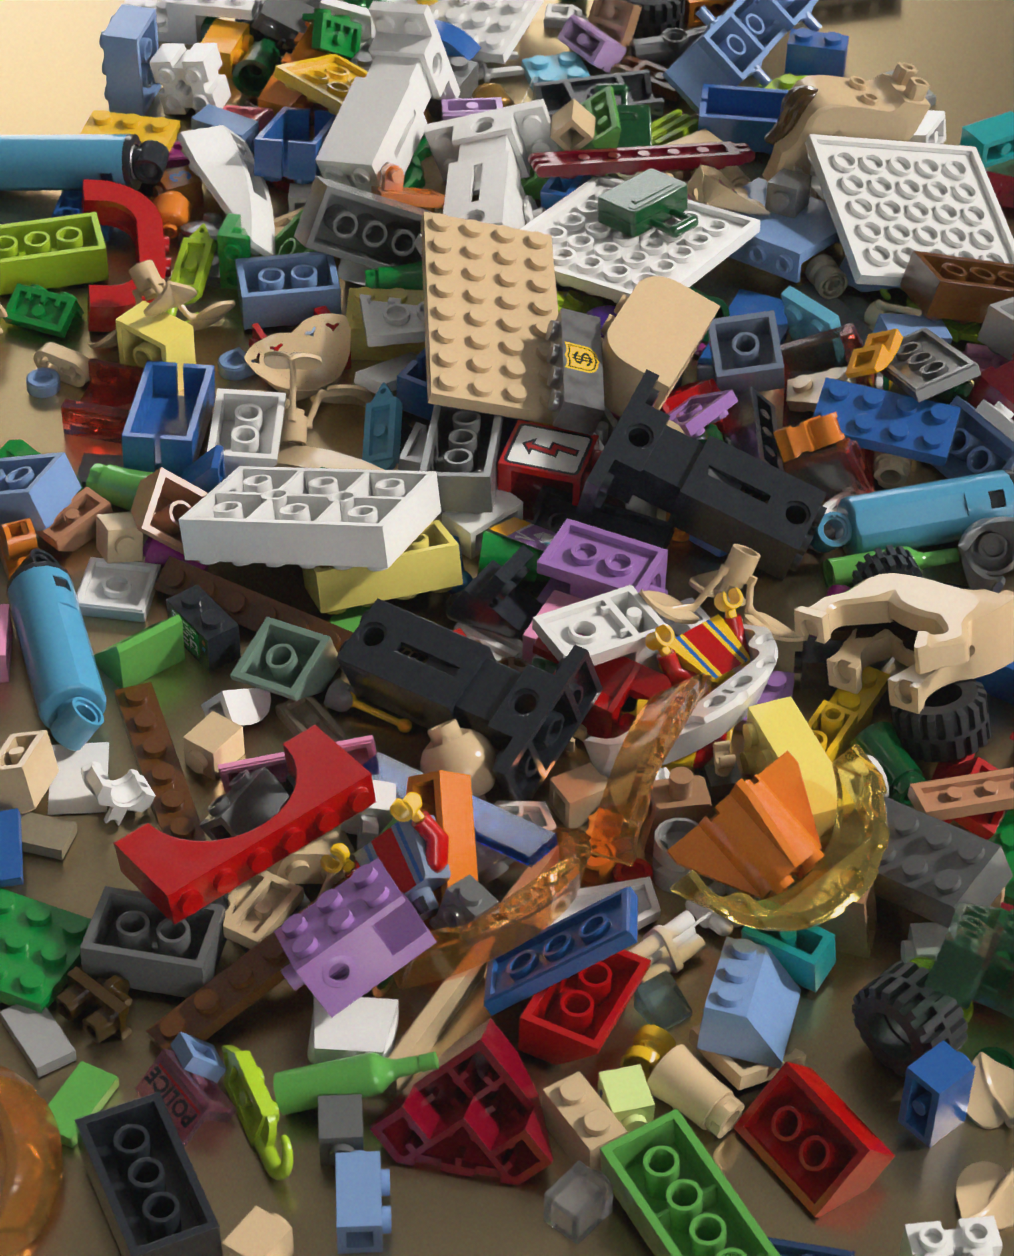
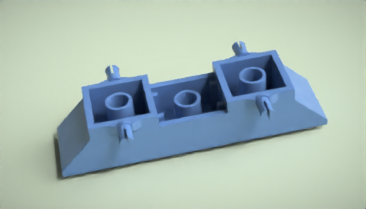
[662,0,822,115]

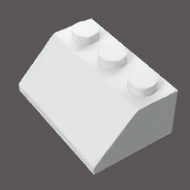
[207,388,286,478]

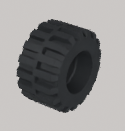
[623,0,685,39]
[889,679,991,762]
[852,961,968,1077]

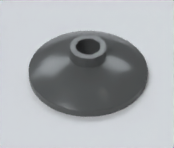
[180,213,224,240]

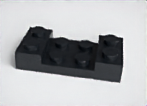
[533,69,664,123]

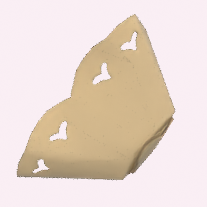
[687,165,771,216]
[244,313,351,401]

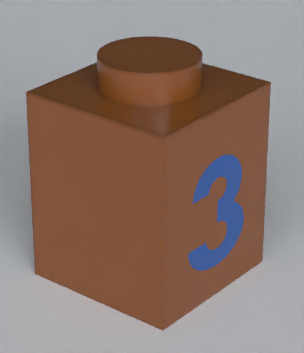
[153,165,204,209]

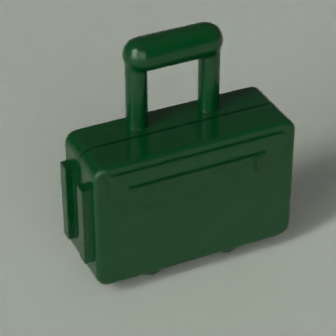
[593,83,652,148]
[598,169,699,238]

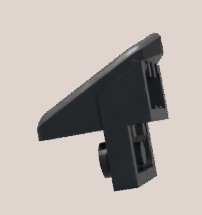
[445,545,543,639]

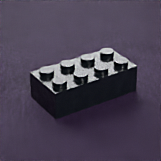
[75,1091,223,1256]

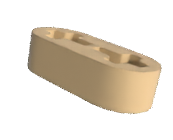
[33,342,95,387]

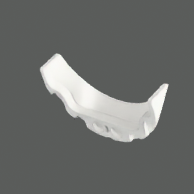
[584,624,778,779]

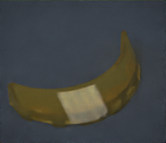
[669,744,890,931]

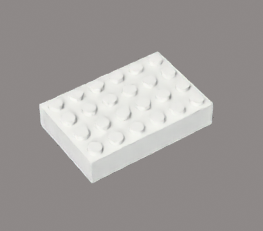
[179,466,441,571]

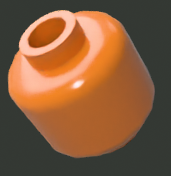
[153,191,192,239]

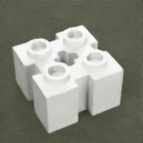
[149,43,231,114]
[899,1216,1003,1256]

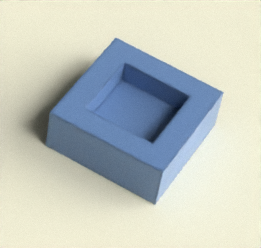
[171,1032,227,1082]

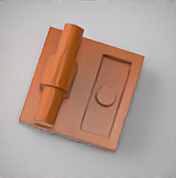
[371,163,445,213]

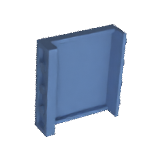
[728,178,841,283]

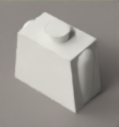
[307,996,399,1064]

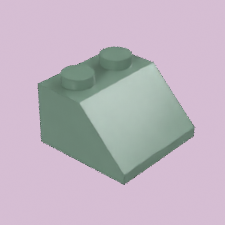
[230,617,340,700]

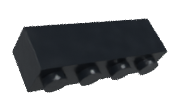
[723,386,784,471]

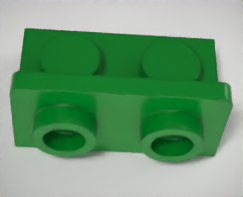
[302,8,362,60]
[217,213,251,290]
[3,283,84,338]

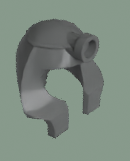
[958,517,1014,593]

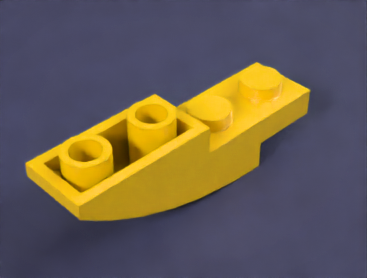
[808,666,891,764]

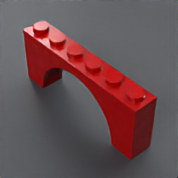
[114,725,376,925]

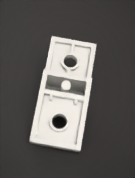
[124,0,260,45]
[532,585,710,674]

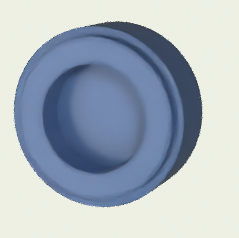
[26,368,61,398]

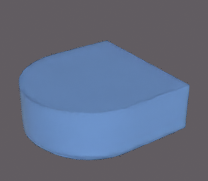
[218,347,257,381]

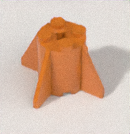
[666,750,825,905]

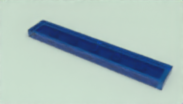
[362,752,558,867]

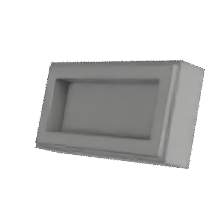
[0,1004,77,1078]

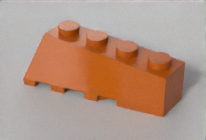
[258,21,330,115]
[406,770,478,944]

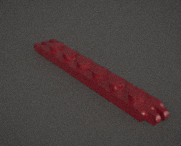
[528,141,755,179]

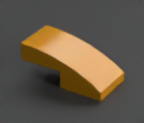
[845,328,903,378]

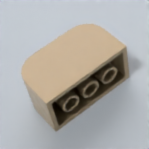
[601,276,720,417]

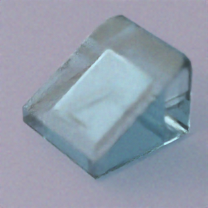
[634,970,693,1030]

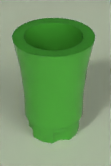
[86,463,153,511]

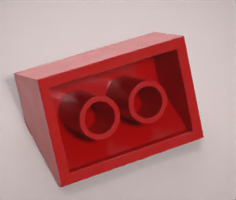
[518,949,651,1065]
[733,1061,895,1218]

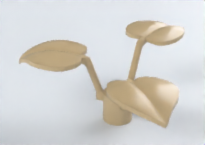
[88,260,236,348]
[238,351,375,446]
[639,544,809,642]
[955,1052,1014,1231]

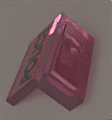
[135,1049,237,1147]

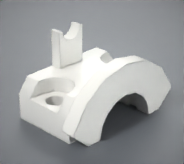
[81,762,155,826]

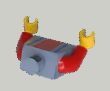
[320,792,451,920]

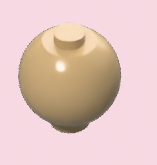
[420,719,497,806]

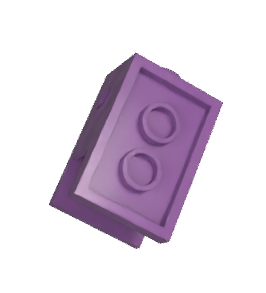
[536,518,668,605]
[274,858,436,1018]

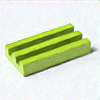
[651,109,699,146]

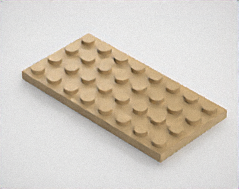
[421,211,558,424]

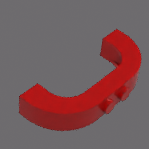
[81,179,171,332]

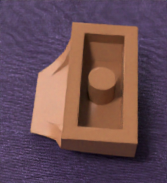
[35,487,113,552]

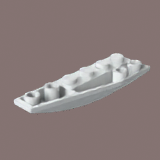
[177,125,275,256]

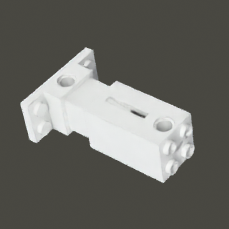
[315,1,460,193]
[424,99,561,229]

